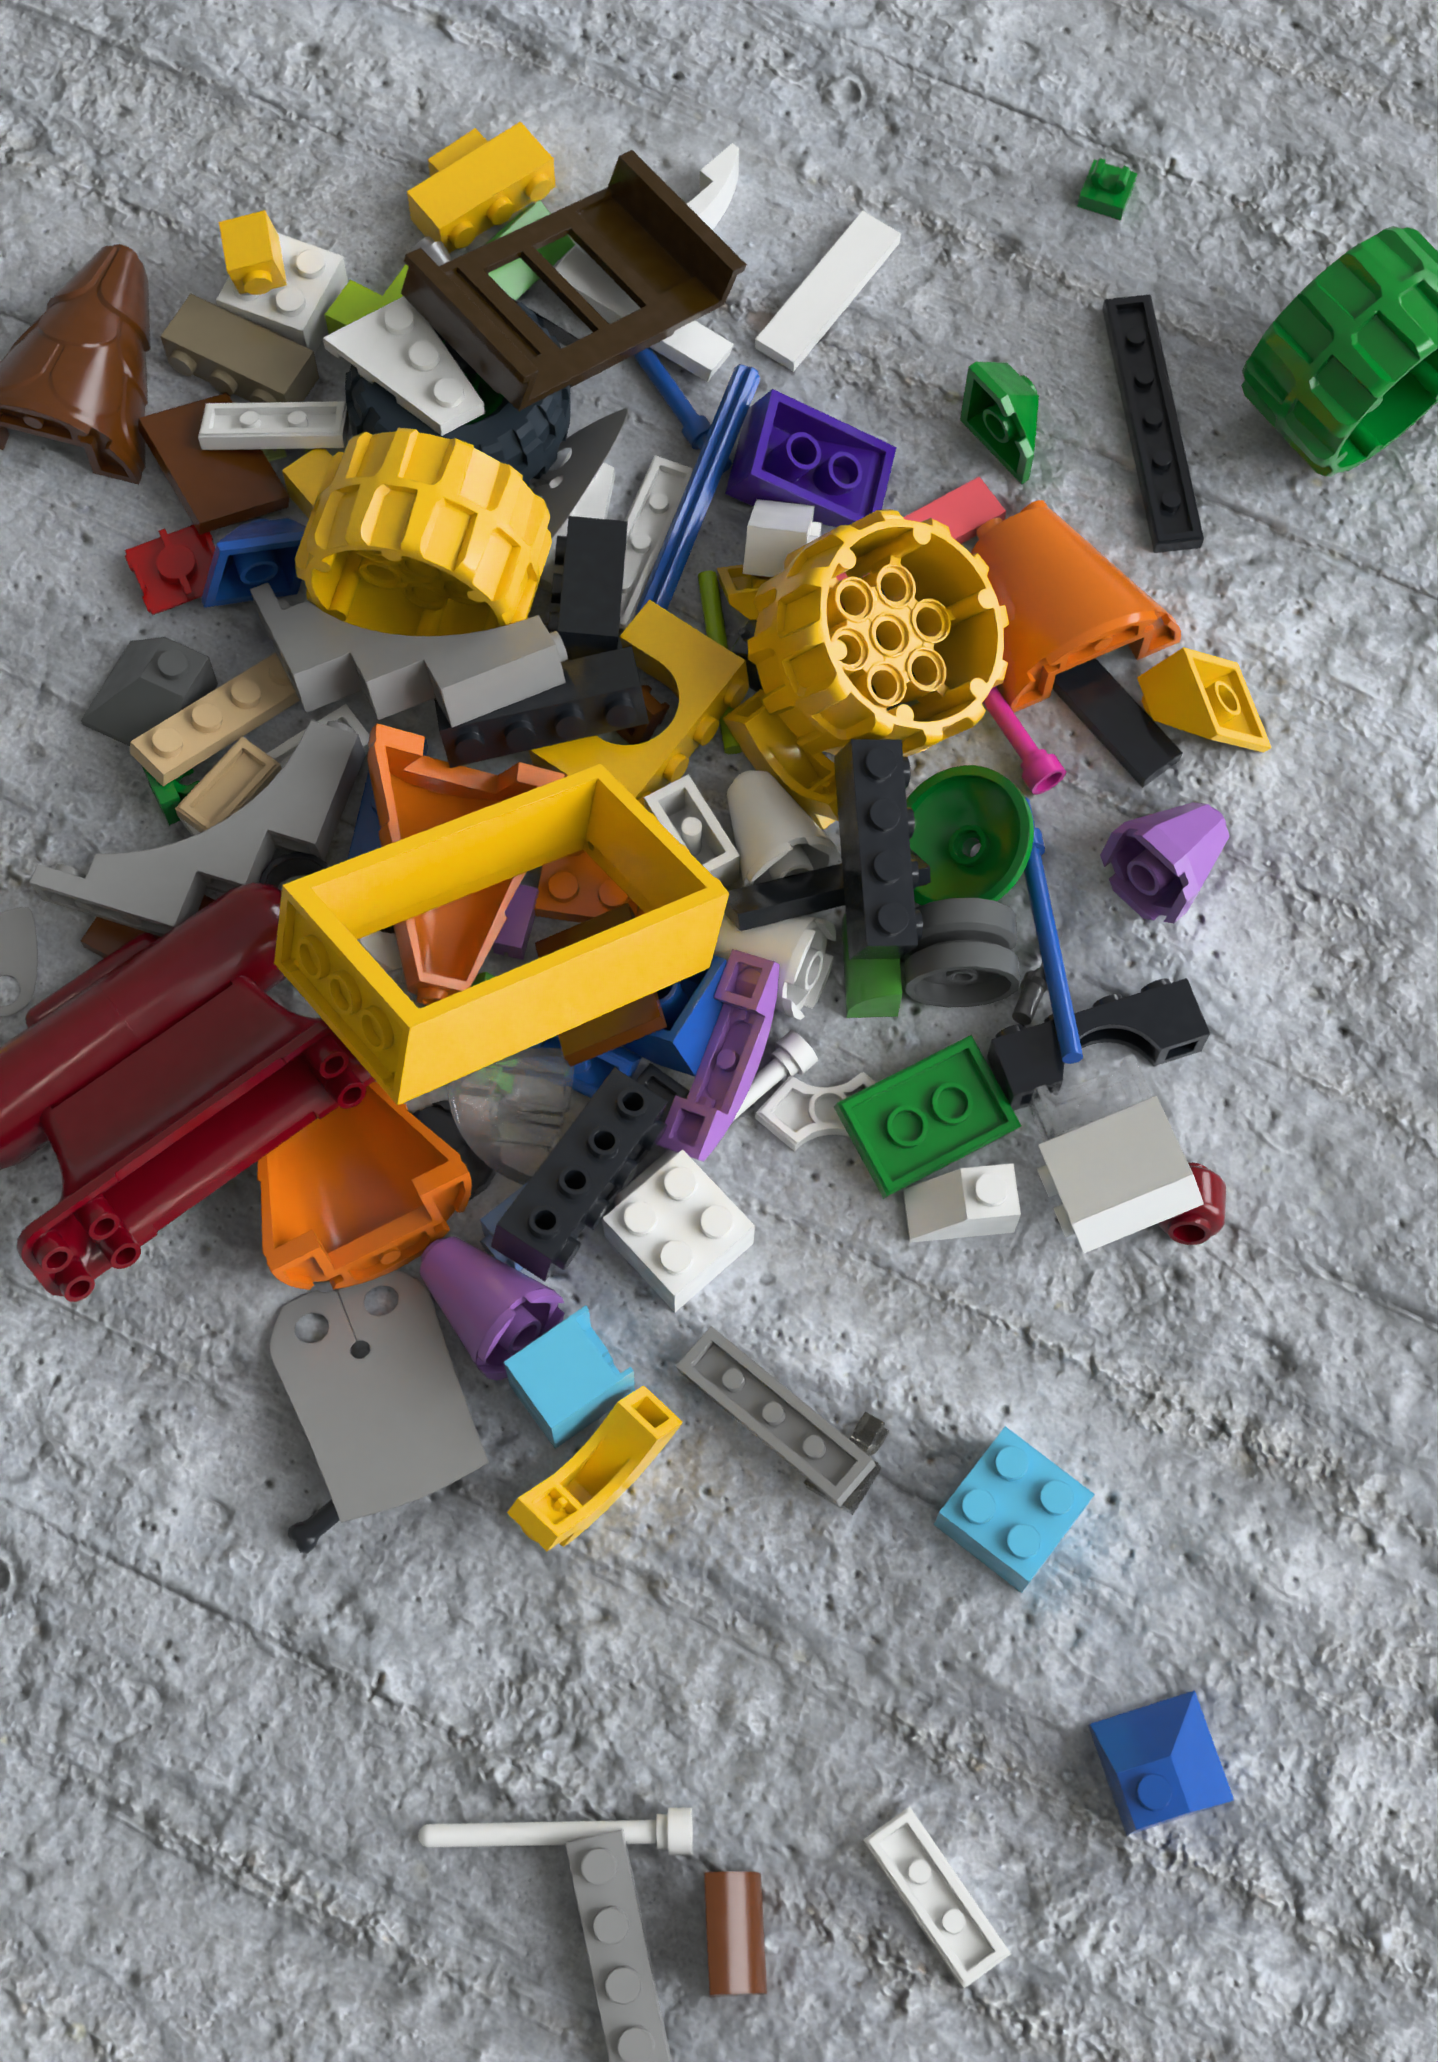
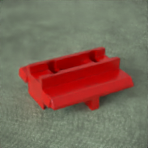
[125,524,215,616]

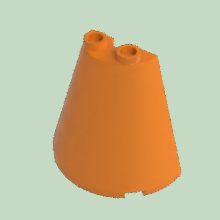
[971,500,1181,713]

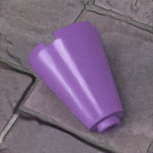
[420,1237,565,1381]

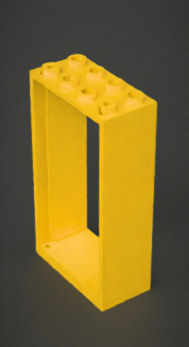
[274,764,729,1106]

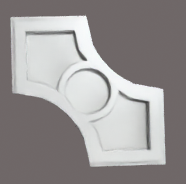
[755,1072,876,1152]

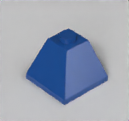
[201,518,306,608]
[1088,1690,1234,1836]

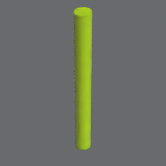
[697,570,742,755]

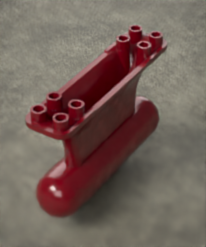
[0,883,375,1302]

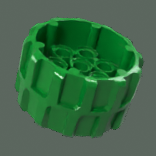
[1242,226,1438,477]

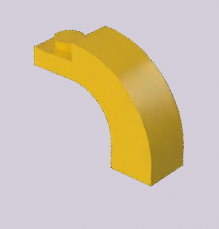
[723,690,839,830]
[507,1385,683,1551]

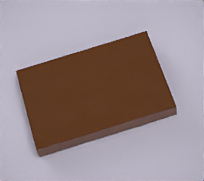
[138,393,290,535]
[535,903,667,1067]

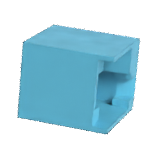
[504,1305,635,1449]

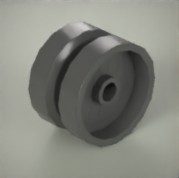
[905,898,1020,1008]

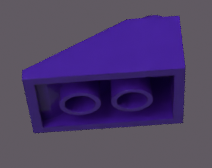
[725,389,897,527]

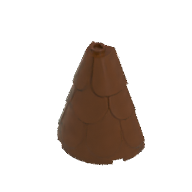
[0,244,151,485]

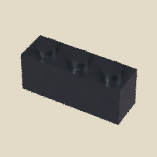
[548,516,628,661]

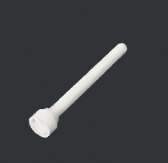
[614,1030,818,1207]
[418,1807,693,1855]

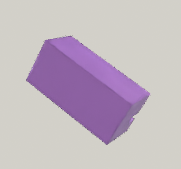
[492,884,539,960]

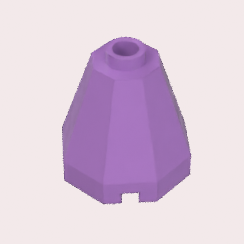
[1100,802,1230,923]

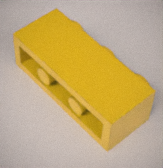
[407,121,556,254]

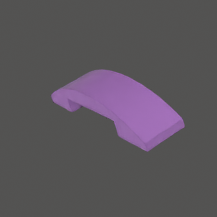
[657,949,780,1162]

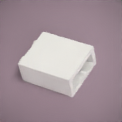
[1037,1096,1204,1253]

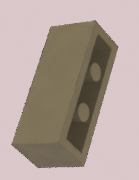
[160,293,319,403]

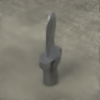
[1012,928,1063,1025]

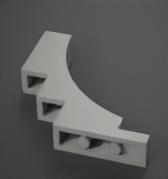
[250,583,568,727]
[30,720,365,937]

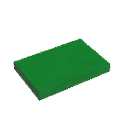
[834,1035,1021,1199]

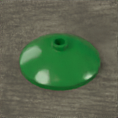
[906,765,1034,905]

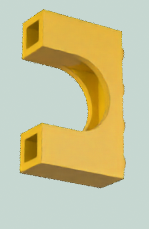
[528,599,749,806]

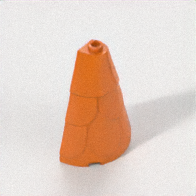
[367,723,565,1005]
[257,1081,472,1290]

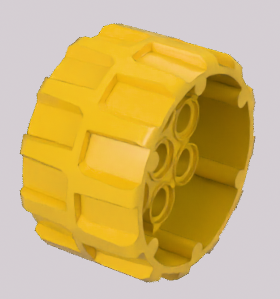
[295,428,552,636]
[747,509,1009,757]

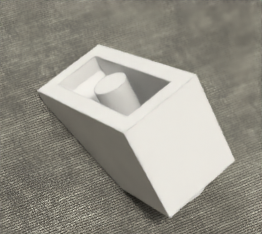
[903,1163,1021,1243]

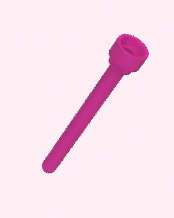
[983,687,1066,795]

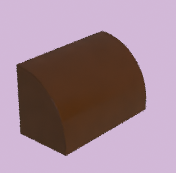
[704,1871,767,1997]

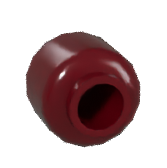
[1157,1163,1226,1245]

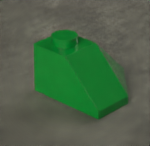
[960,361,1039,485]

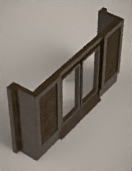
[401,150,747,411]

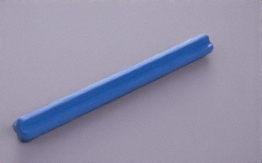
[635,364,760,615]

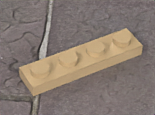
[130,652,300,786]

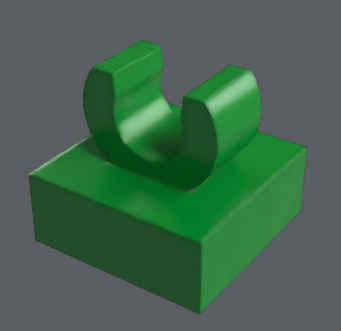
[1077,158,1138,221]
[141,765,200,826]

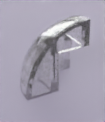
[448,1048,574,1185]

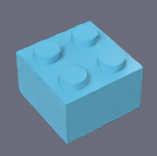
[934,1426,1095,1593]

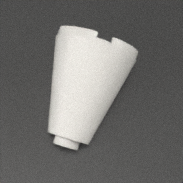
[727,770,842,887]
[713,914,836,1020]

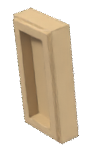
[175,736,282,833]

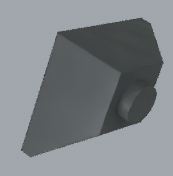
[81,637,218,746]

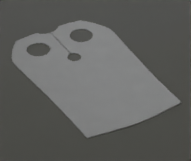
[270,1269,489,1523]

